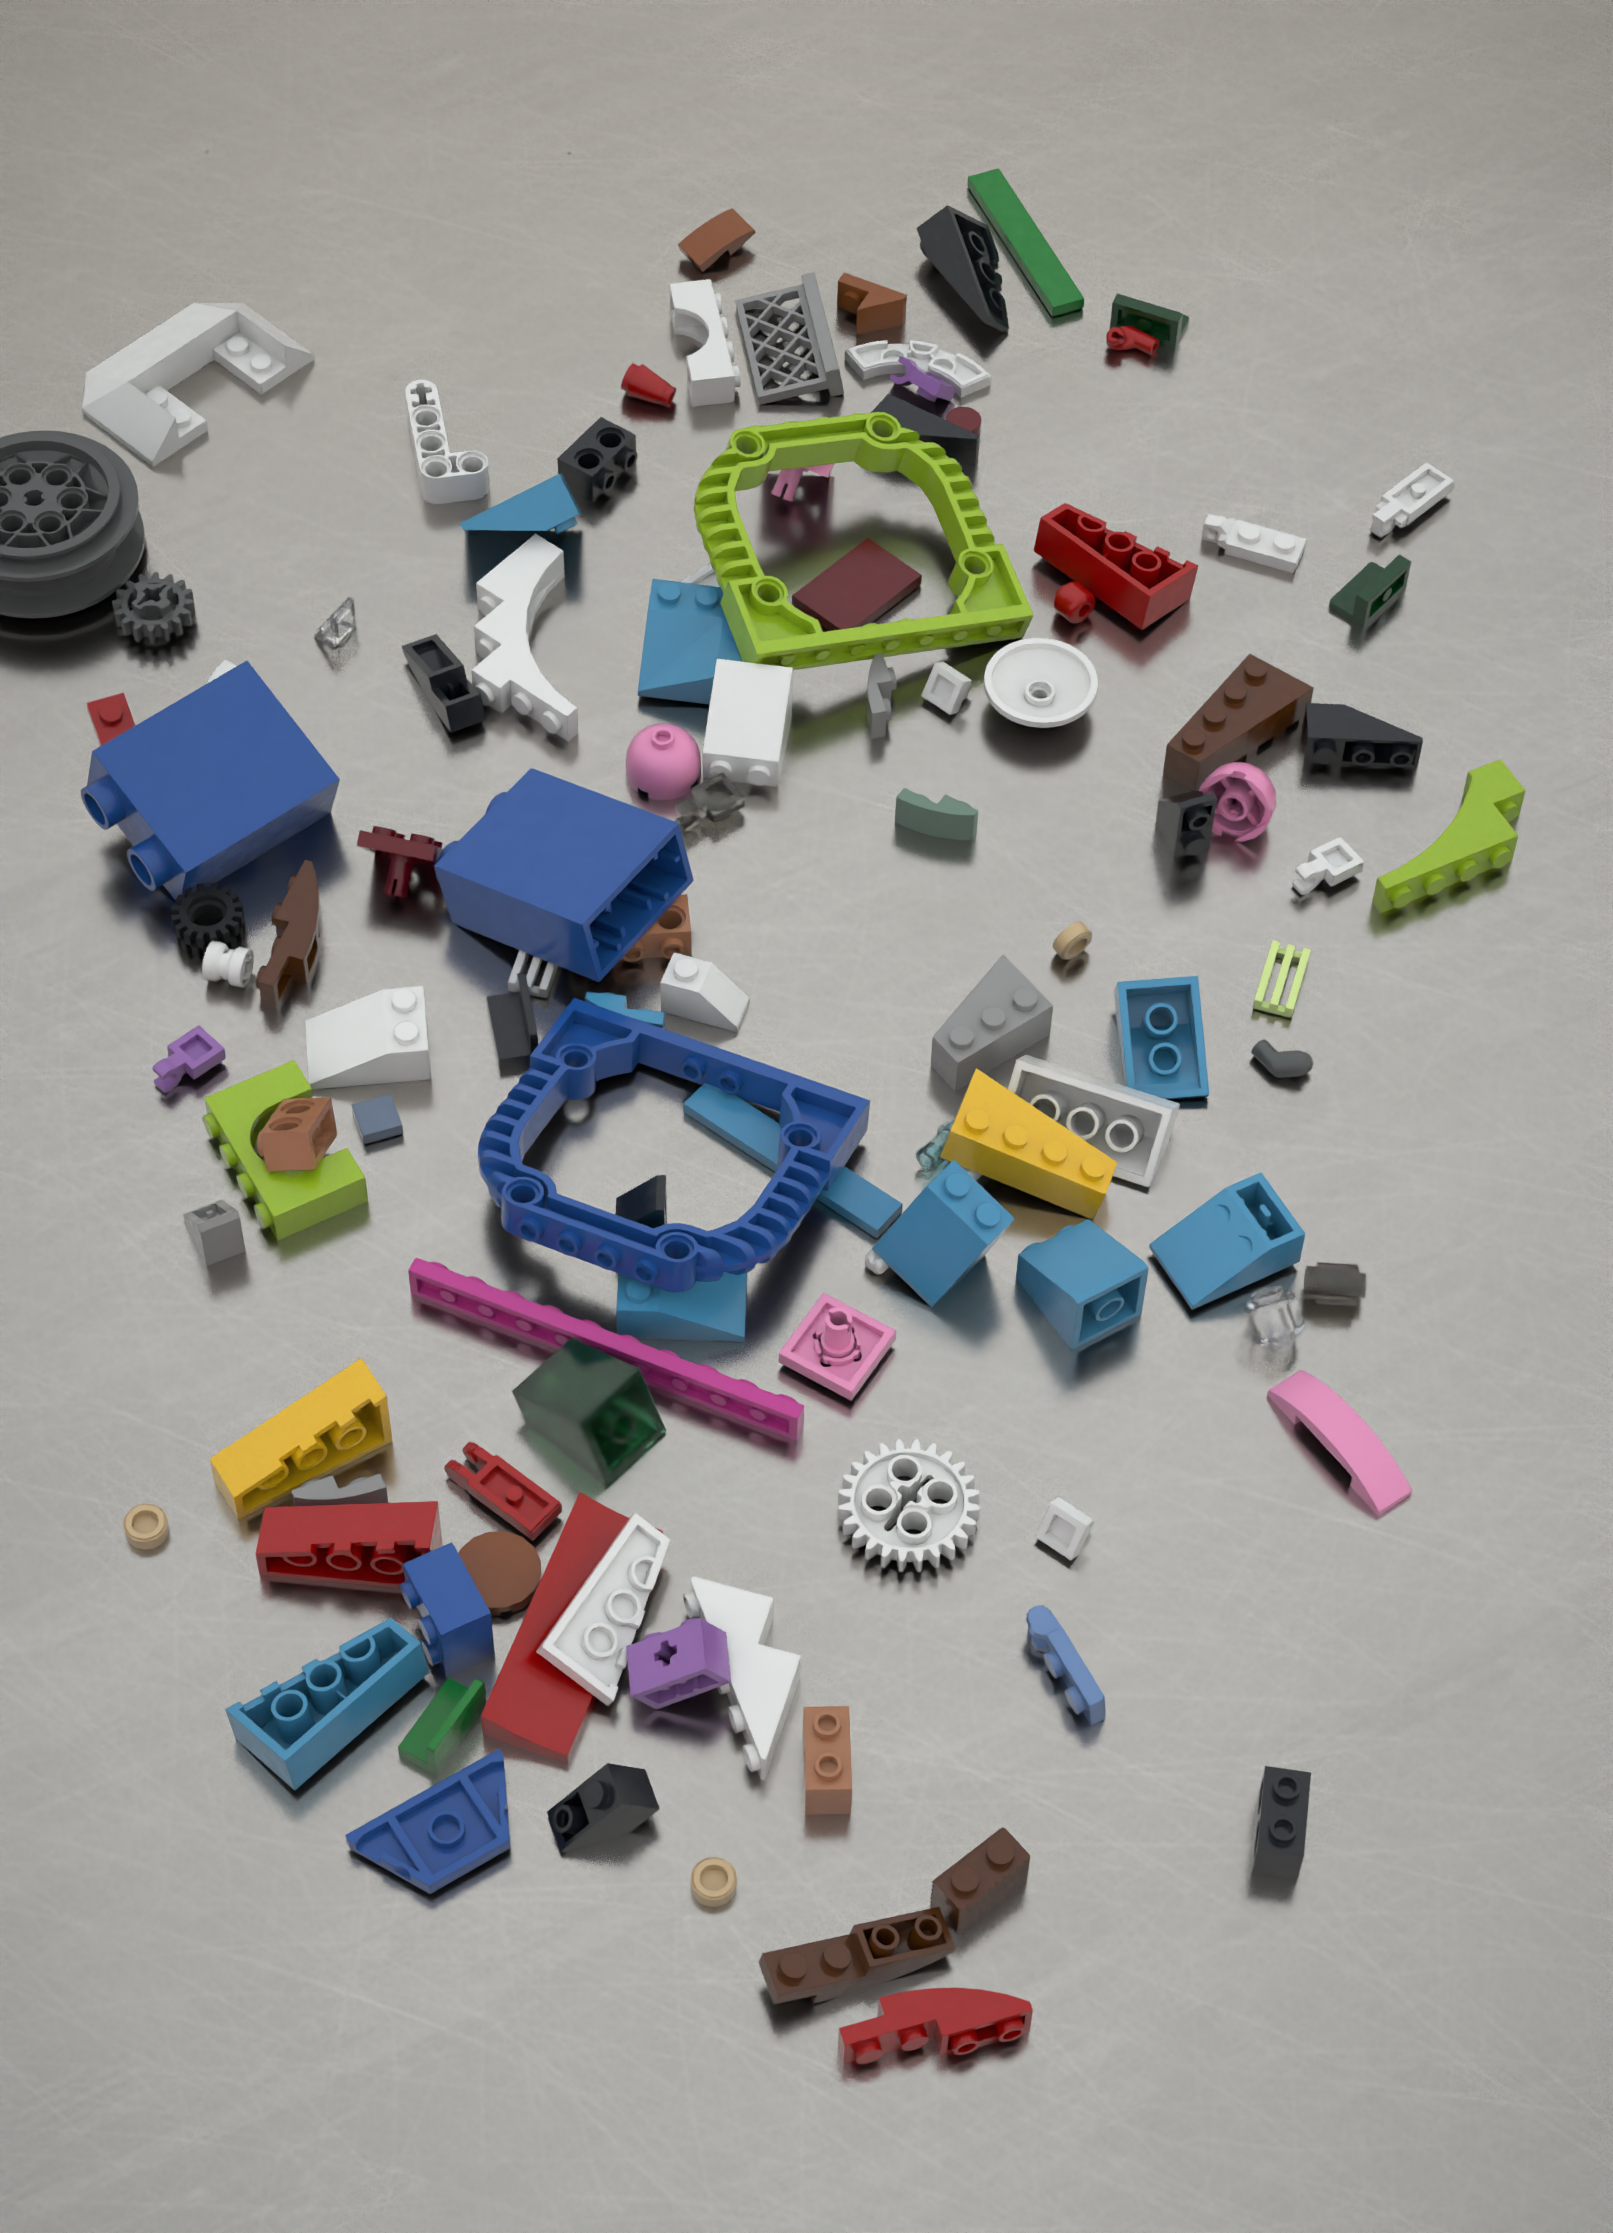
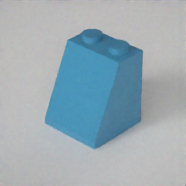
[872,1160,1015,1308]
[1016,1219,1149,1351]

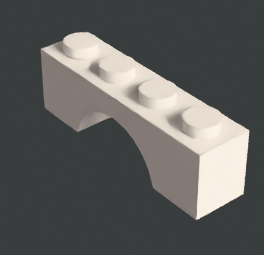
[669,279,740,407]

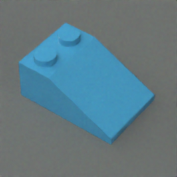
[460,474,582,534]
[1114,976,1209,1100]
[616,1272,747,1342]

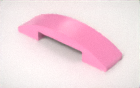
[1267,1370,1412,1516]

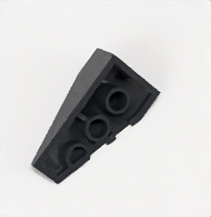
[916,205,1009,332]

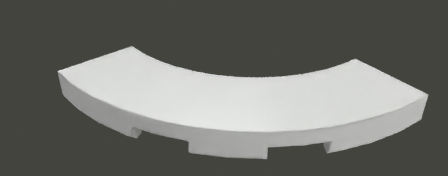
[845,340,991,398]

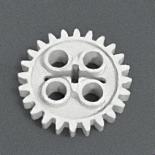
[838,1439,980,1572]

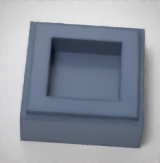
[351,1094,403,1144]

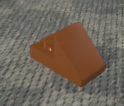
[837,272,907,335]

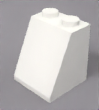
[702,659,793,787]

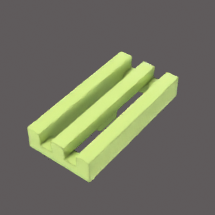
[1253,940,1311,1018]

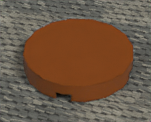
[458,1531,541,1616]

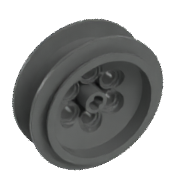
[0,431,145,618]

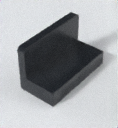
[486,973,538,1069]

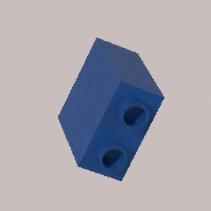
[81,661,340,901]
[434,768,694,982]

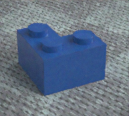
[400,1542,495,1678]

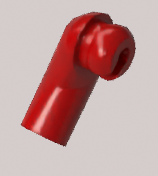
[1106,325,1160,356]

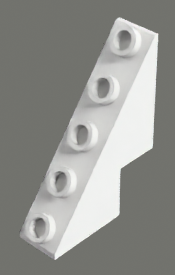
[683,1576,801,1780]

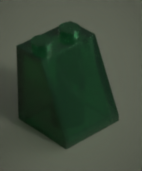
[512,1338,666,1486]

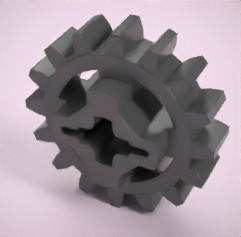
[112,572,196,644]

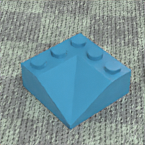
[637,579,743,705]

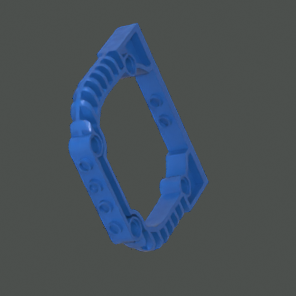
[478,998,870,1293]

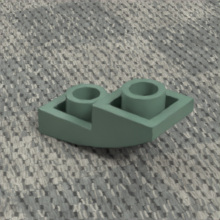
[895,788,978,841]

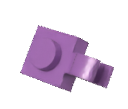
[890,357,957,402]
[152,1025,226,1093]

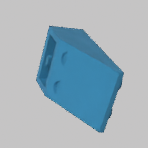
[1149,1172,1305,1310]

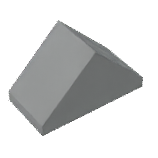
[183,1200,246,1266]

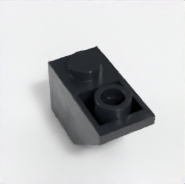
[1155,790,1217,859]
[547,1763,660,1853]

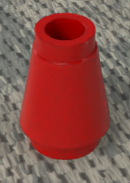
[621,363,676,407]

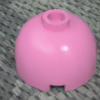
[626,724,701,800]
[1199,762,1277,842]

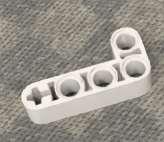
[405,379,490,504]

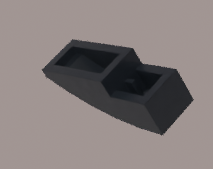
[402,634,486,732]

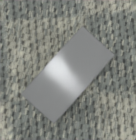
[866,653,897,739]
[291,1473,388,1506]

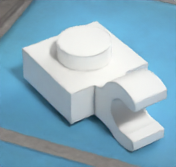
[1292,836,1364,895]

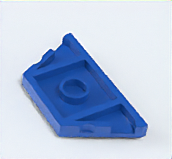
[345,1748,511,1894]

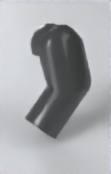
[1251,1039,1313,1078]

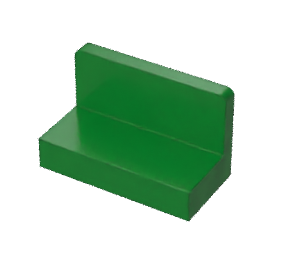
[398,1677,487,1776]

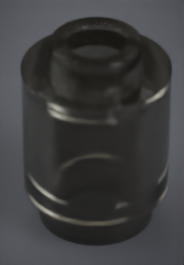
[1304,1262,1366,1306]

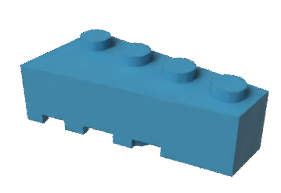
[225,1618,429,1790]

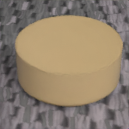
[1053,922,1092,959]
[123,1504,169,1550]
[691,1857,737,1907]

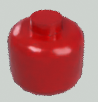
[1053,581,1096,624]

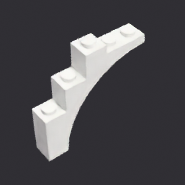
[471,534,578,742]

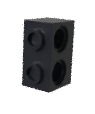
[557,417,638,502]
[1251,1766,1311,1880]

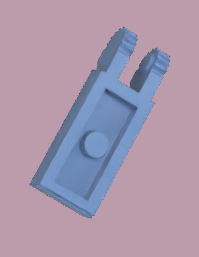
[1026,1604,1106,1726]

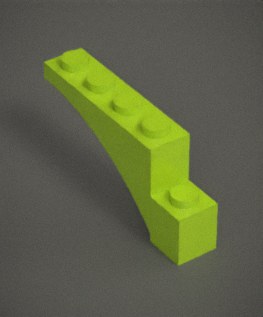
[1372,759,1526,913]

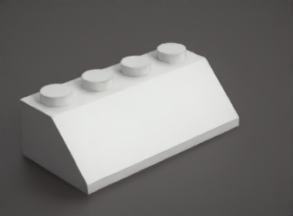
[1008,1055,1180,1187]

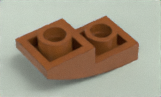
[677,208,756,272]

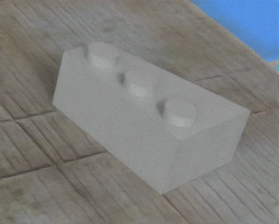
[931,955,1053,1092]

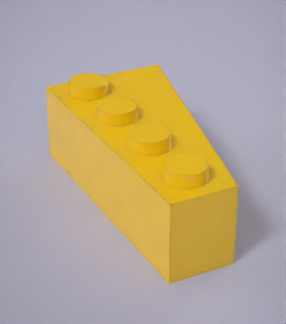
[940,1068,1118,1220]
[210,1358,392,1520]

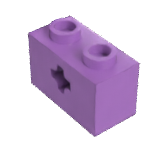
[626,1618,731,1710]

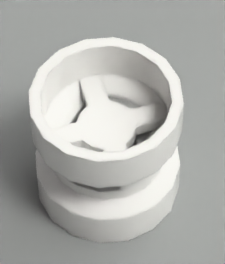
[202,941,254,988]

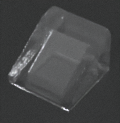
[313,597,356,647]

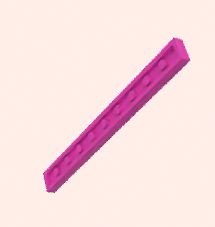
[408,1258,804,1441]

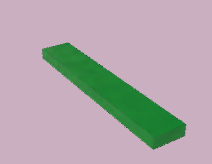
[967,168,1084,316]

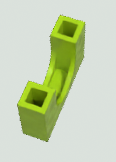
[202,1060,368,1240]

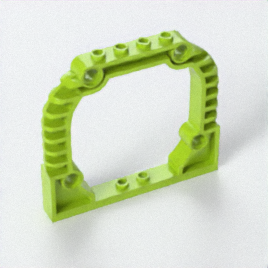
[694,412,1034,670]

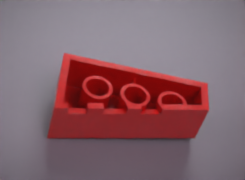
[1034,503,1198,630]
[255,1501,443,1589]

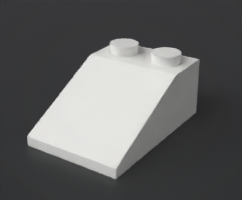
[305,986,431,1090]

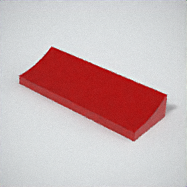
[481,1492,663,1764]

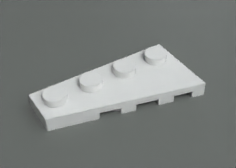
[536,1513,670,1706]

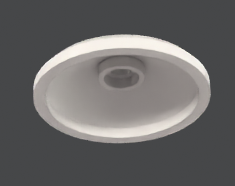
[984,638,1098,728]

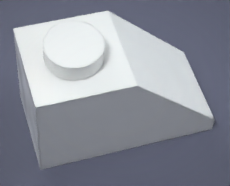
[660,952,750,1032]

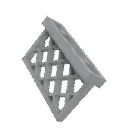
[735,272,844,405]

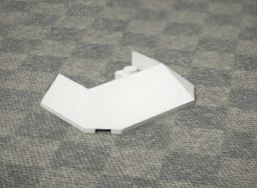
[82,303,314,467]

